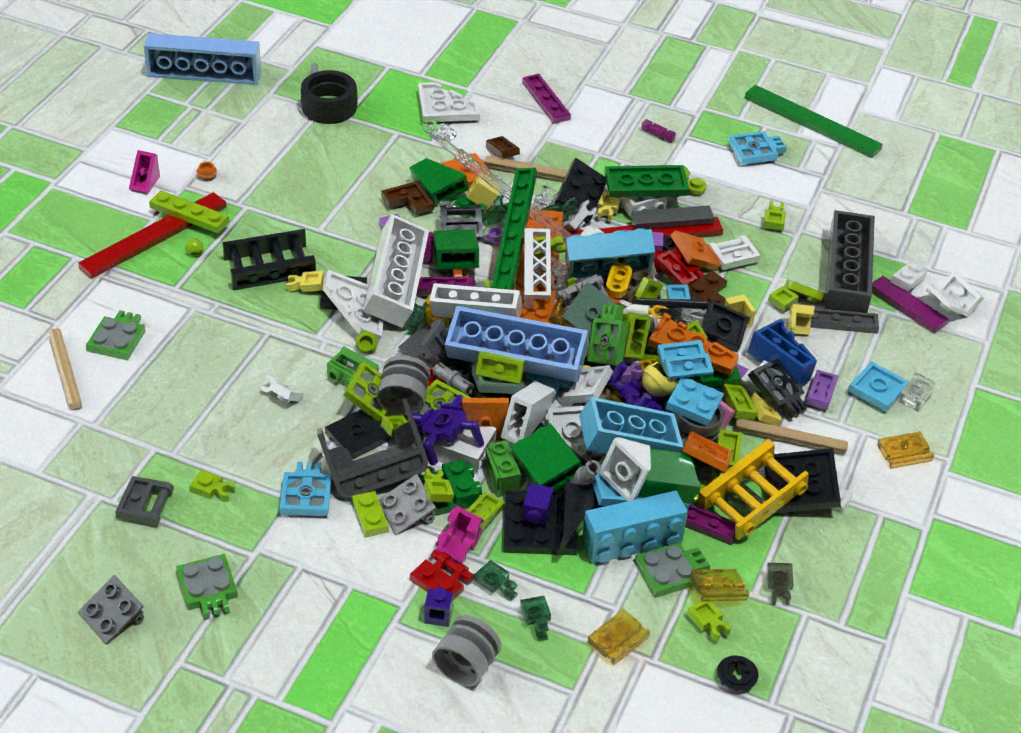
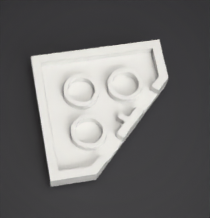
[418,82,480,123]
[322,270,384,341]
[548,406,603,461]

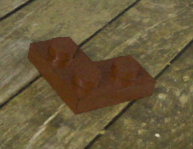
[381,181,434,215]
[688,270,727,310]

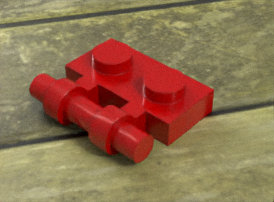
[654,247,705,285]
[410,549,475,601]

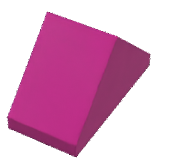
[129,150,160,193]

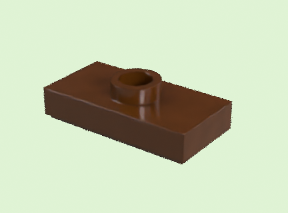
[486,136,520,159]

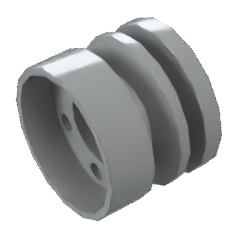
[376,355,431,416]
[432,615,501,687]

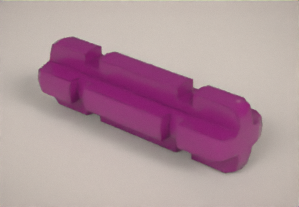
[641,119,676,143]
[423,232,433,264]

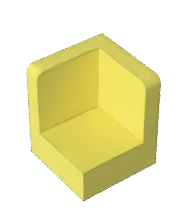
[467,175,499,210]
[724,294,756,328]
[788,304,814,336]

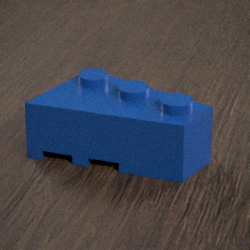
[747,319,817,386]

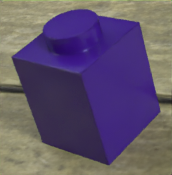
[522,483,553,525]

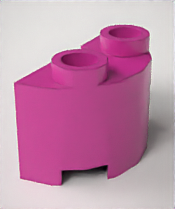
[437,506,484,563]

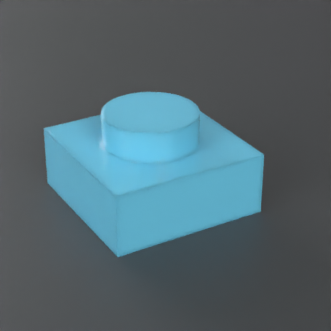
[666,285,690,300]

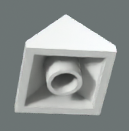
[599,437,651,502]

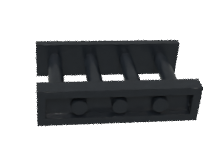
[222,229,316,291]

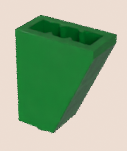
[409,158,469,208]

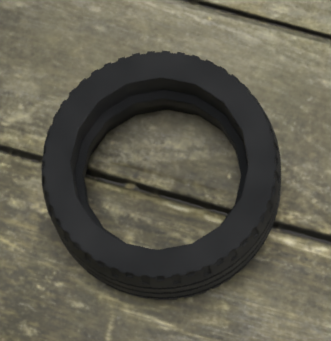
[301,70,358,124]

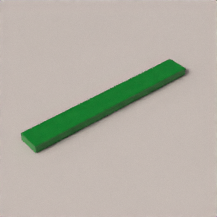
[745,85,883,158]
[491,167,537,290]

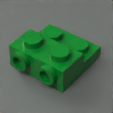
[419,459,482,516]

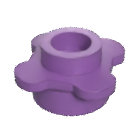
[483,226,503,246]

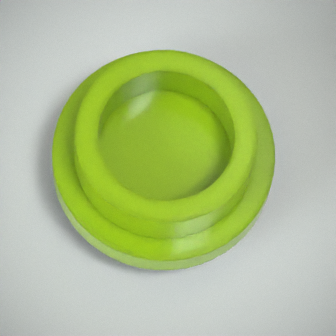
[688,178,707,196]
[356,331,378,353]

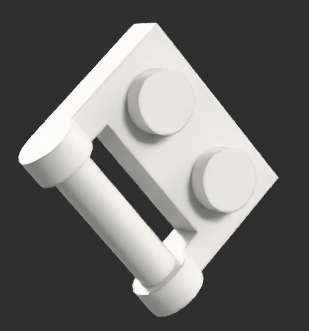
[707,235,760,270]
[561,365,613,407]

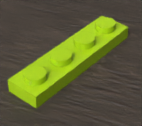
[149,190,230,234]

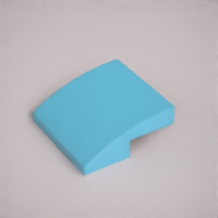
[657,340,714,379]

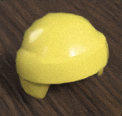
[642,362,679,398]

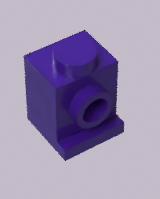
[424,587,454,627]

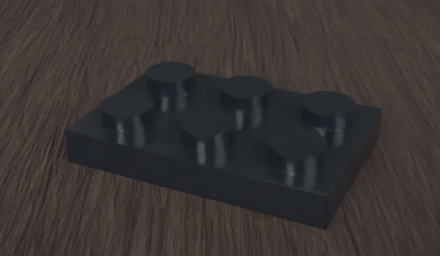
[554,158,606,224]

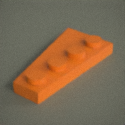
[648,313,739,376]

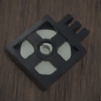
[748,358,807,418]

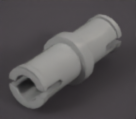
[433,362,475,396]
[569,460,601,486]

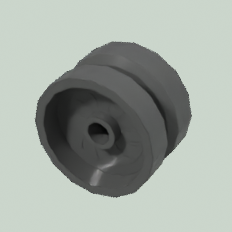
[673,405,724,442]

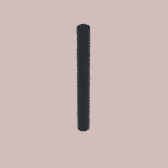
[631,298,708,309]

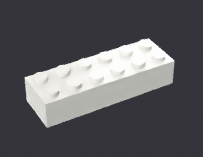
[363,214,429,328]

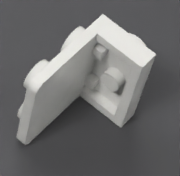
[923,271,984,317]

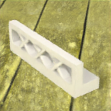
[524,228,551,309]

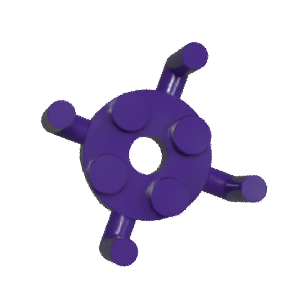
[607,362,673,413]
[412,395,484,466]

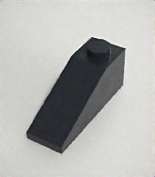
[557,482,597,554]

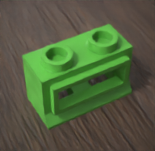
[327,346,379,387]
[484,440,521,497]

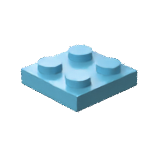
[848,361,910,412]
[665,378,724,426]

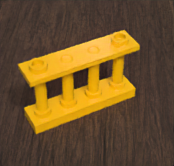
[699,439,809,541]

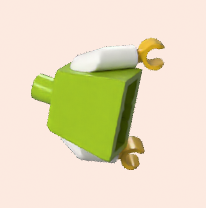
[622,304,667,370]

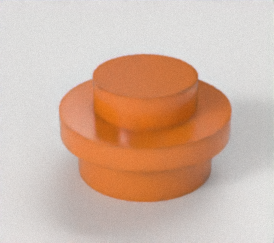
[197,162,217,179]

